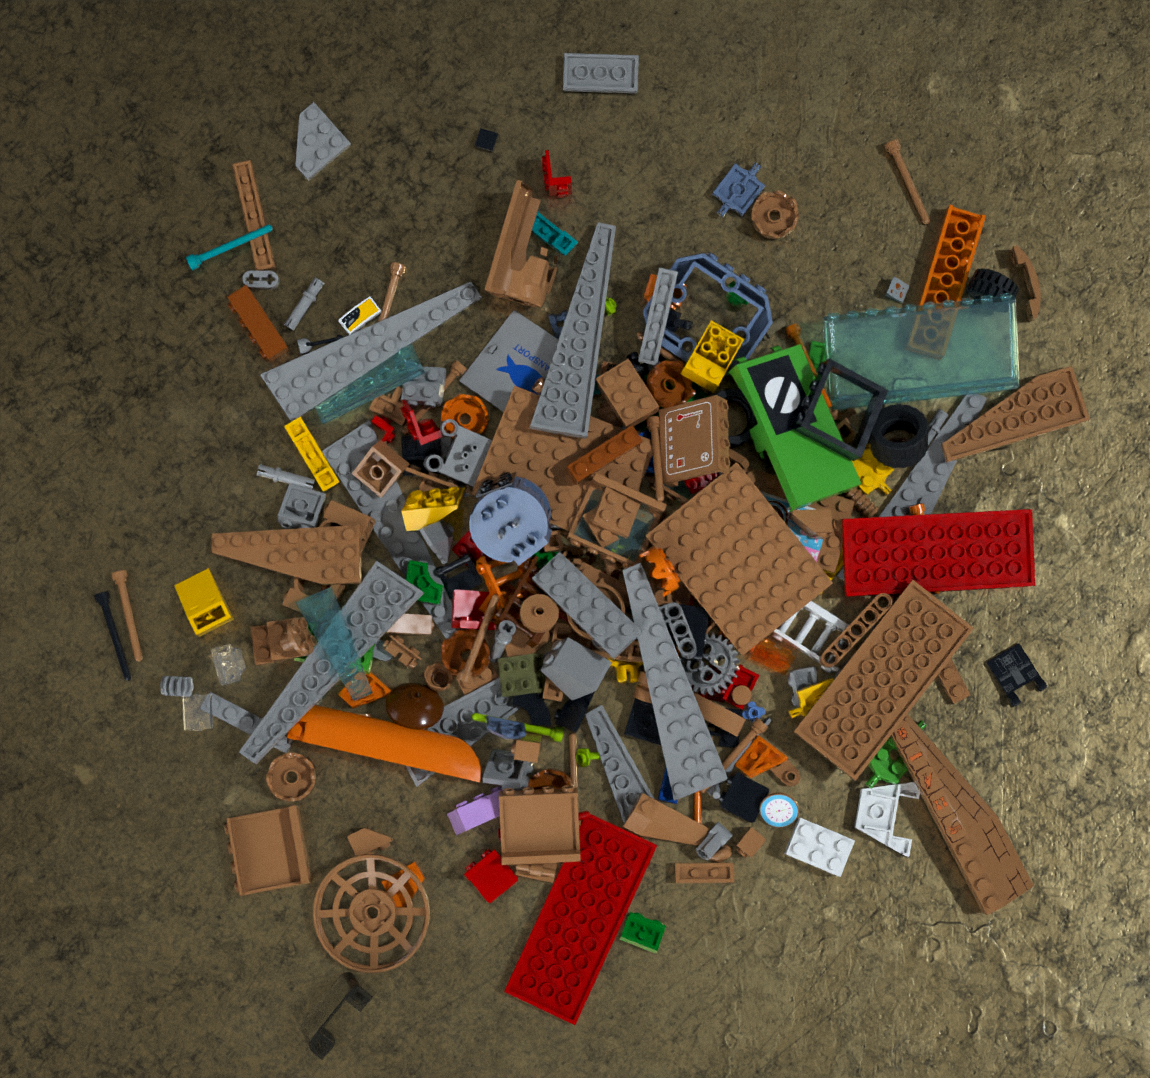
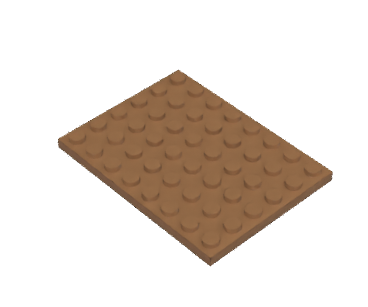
[472,386,653,550]
[645,462,833,656]

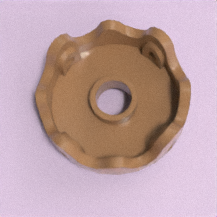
[751,191,799,239]
[266,753,316,802]

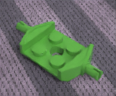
[865,720,927,789]

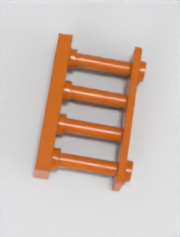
[476,556,546,621]

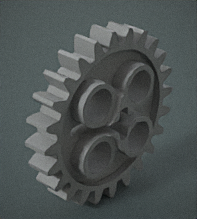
[681,633,740,695]

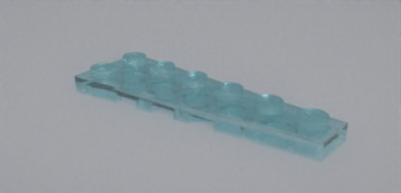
[315,344,425,424]
[296,587,373,701]

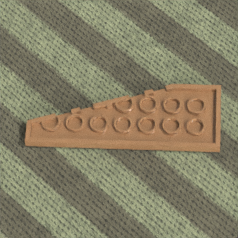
[941,366,1090,463]
[211,525,362,586]

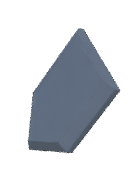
[486,716,526,739]

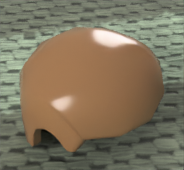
[424,662,454,692]

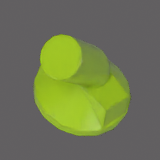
[604,297,617,315]
[575,748,601,767]

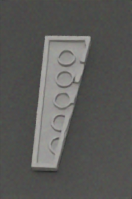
[585,705,654,823]

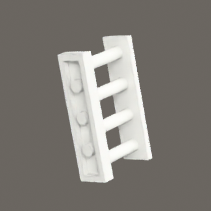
[772,601,860,674]

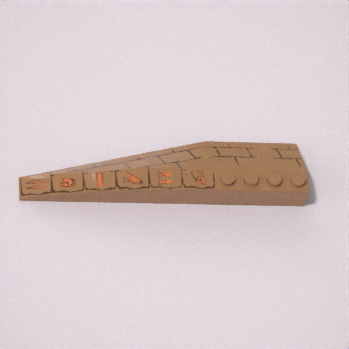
[891,714,1034,915]

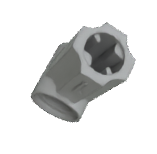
[695,821,733,861]

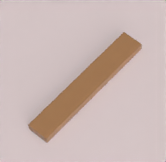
[232,160,276,271]

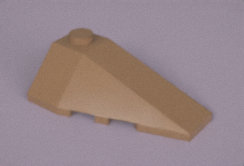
[623,792,710,846]

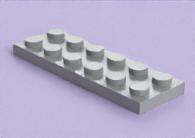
[532,552,642,659]

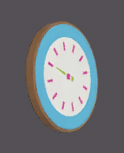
[760,792,799,828]

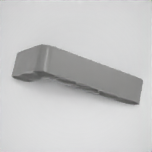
[592,602,697,659]

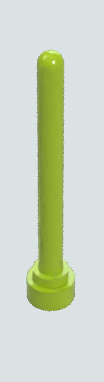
[471,713,564,743]

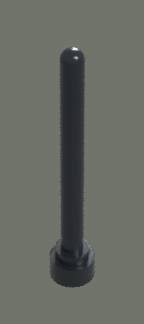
[94,591,132,681]

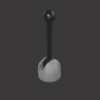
[297,335,343,354]

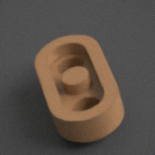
[769,759,800,786]

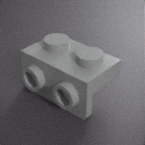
[788,666,819,708]

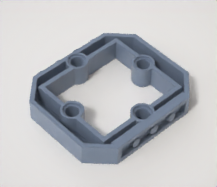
[643,252,773,377]

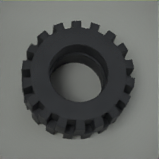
[966,268,1019,312]

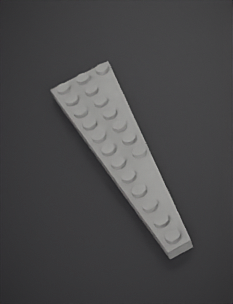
[260,282,482,422]
[836,390,987,601]
[322,420,463,639]
[622,562,728,801]
[405,651,550,787]

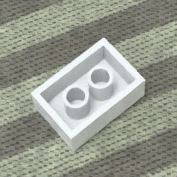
[784,818,855,877]

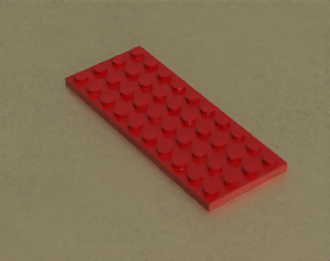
[841,509,1035,596]
[504,814,657,1025]

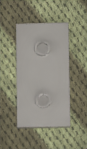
[563,53,639,93]

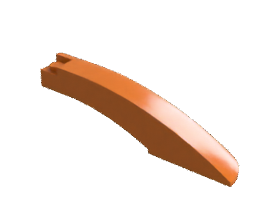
[287,705,481,782]

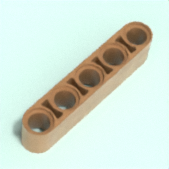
[819,593,892,668]

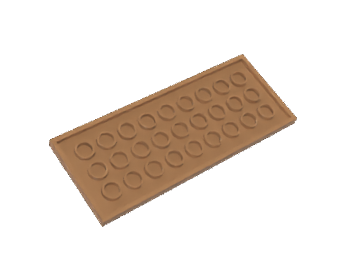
[793,580,974,781]

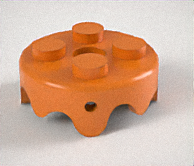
[441,394,489,439]
[639,546,680,597]

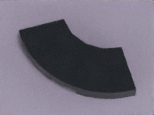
[513,693,551,726]

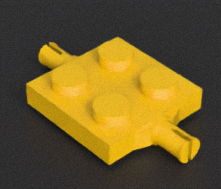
[851,442,894,496]
[789,678,834,718]

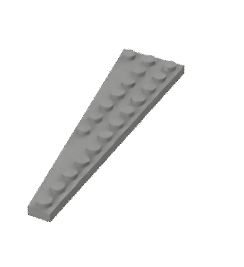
[529,223,616,439]
[239,561,424,764]

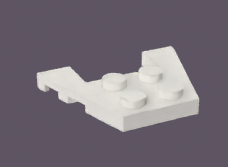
[854,782,920,857]

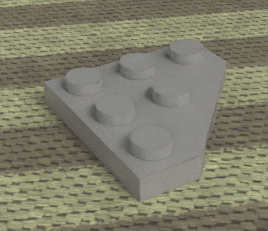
[295,102,351,181]

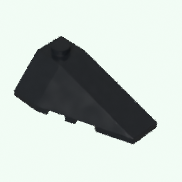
[553,692,595,734]

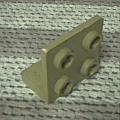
[498,654,546,697]

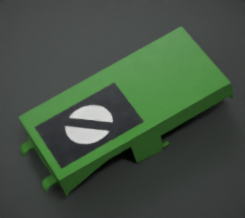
[728,344,862,512]

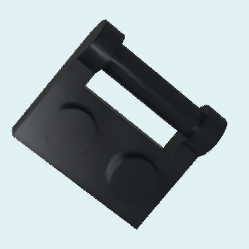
[435,551,485,599]

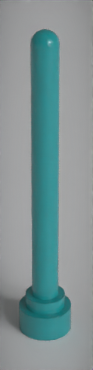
[186,225,273,270]

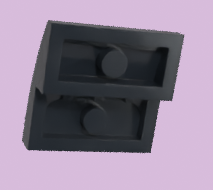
[401,436,441,476]

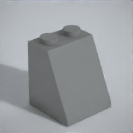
[540,637,611,700]

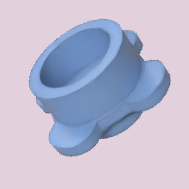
[742,702,765,722]

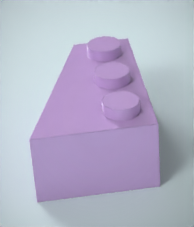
[447,785,502,835]

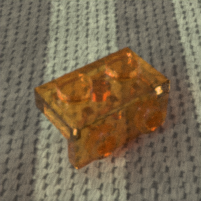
[751,639,795,675]

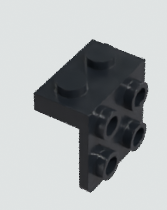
[718,771,769,823]

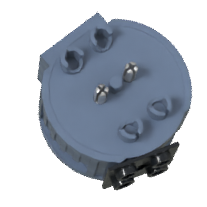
[469,472,552,566]

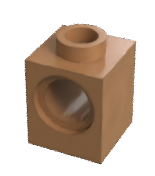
[736,827,766,858]

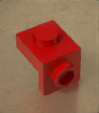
[371,415,396,444]

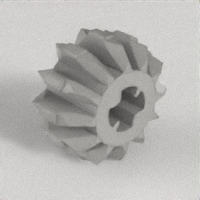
[160,676,194,697]

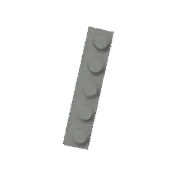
[638,267,678,365]
[201,692,294,753]

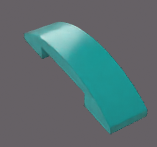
[532,211,578,256]

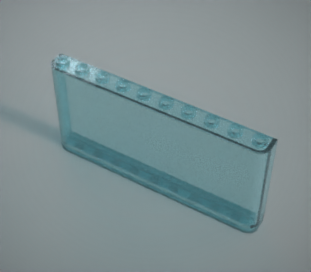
[823,293,1019,409]

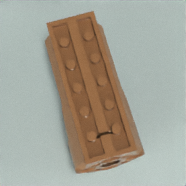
[484,180,558,308]

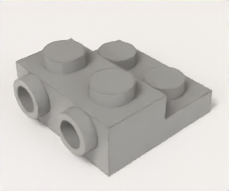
[401,366,447,408]
[277,483,326,529]
[482,749,533,790]

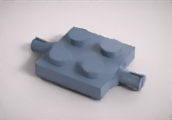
[712,162,765,217]

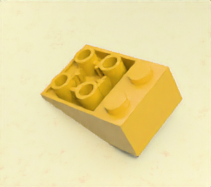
[680,320,744,393]
[401,487,466,531]
[174,568,234,637]

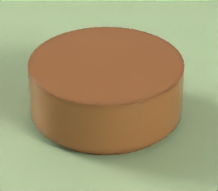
[732,685,752,705]

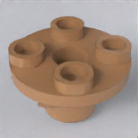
[280,618,317,656]

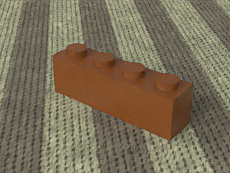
[227,285,290,363]
[565,425,642,485]

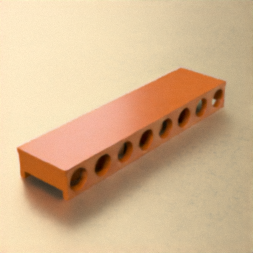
[905,205,986,360]

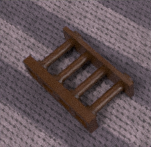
[494,556,559,648]

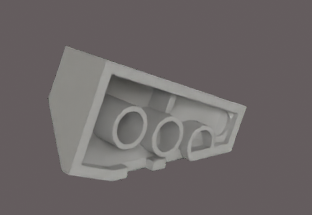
[419,520,455,565]

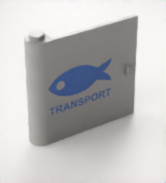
[459,310,558,412]

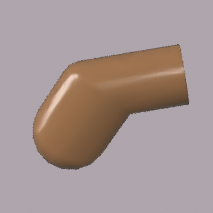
[829,406,856,422]
[709,844,732,863]

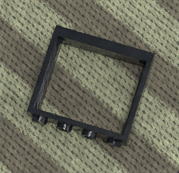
[794,359,889,461]

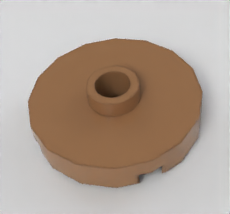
[520,594,559,633]

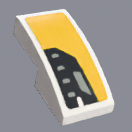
[338,296,381,335]

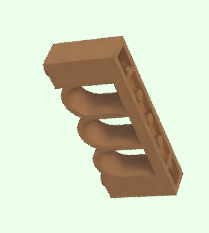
[282,500,376,626]

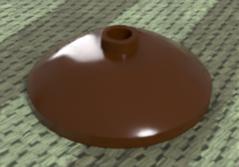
[385,683,444,730]

